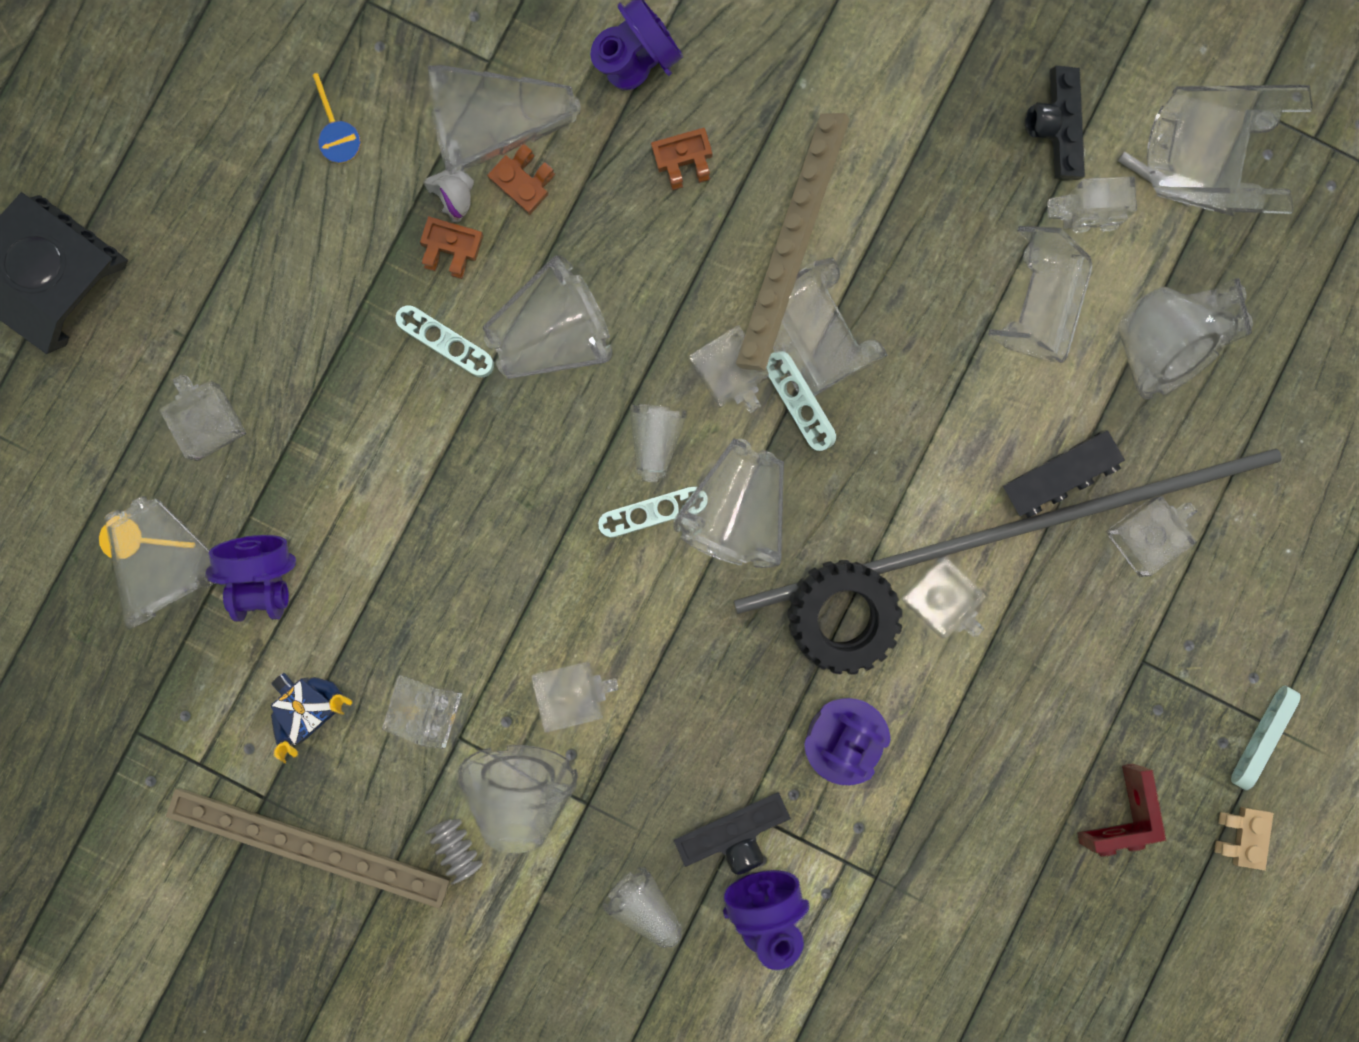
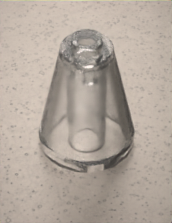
[630,404,687,482]
[603,867,682,948]

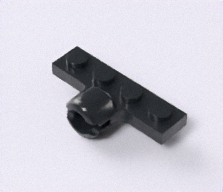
[1024,65,1085,180]
[674,792,791,875]

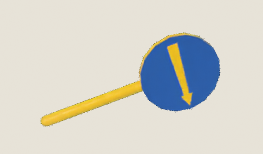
[313,73,361,163]

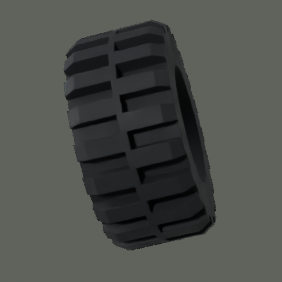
[787,560,903,675]

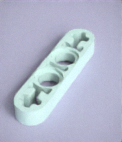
[396,306,494,378]
[765,351,836,451]
[598,487,706,538]
[1231,685,1301,790]

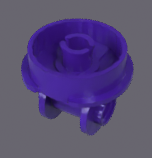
[590,0,683,90]
[206,535,296,622]
[804,698,891,785]
[723,870,810,970]

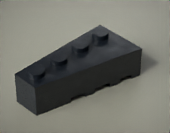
[1002,430,1125,518]

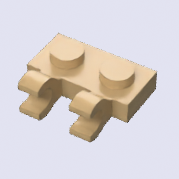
[1214,807,1274,871]

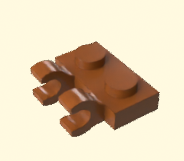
[651,127,713,190]
[487,144,555,215]
[420,216,484,279]

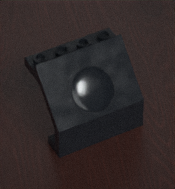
[0,192,128,354]

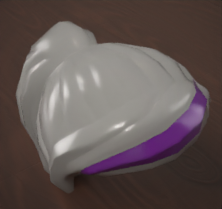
[424,169,474,223]

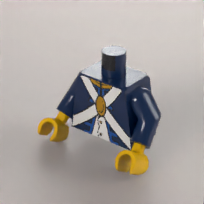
[271,673,353,763]

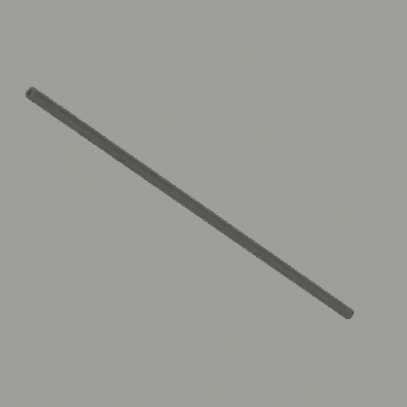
[734,448,1281,614]

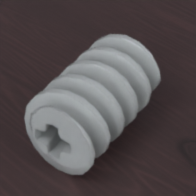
[425,818,483,885]

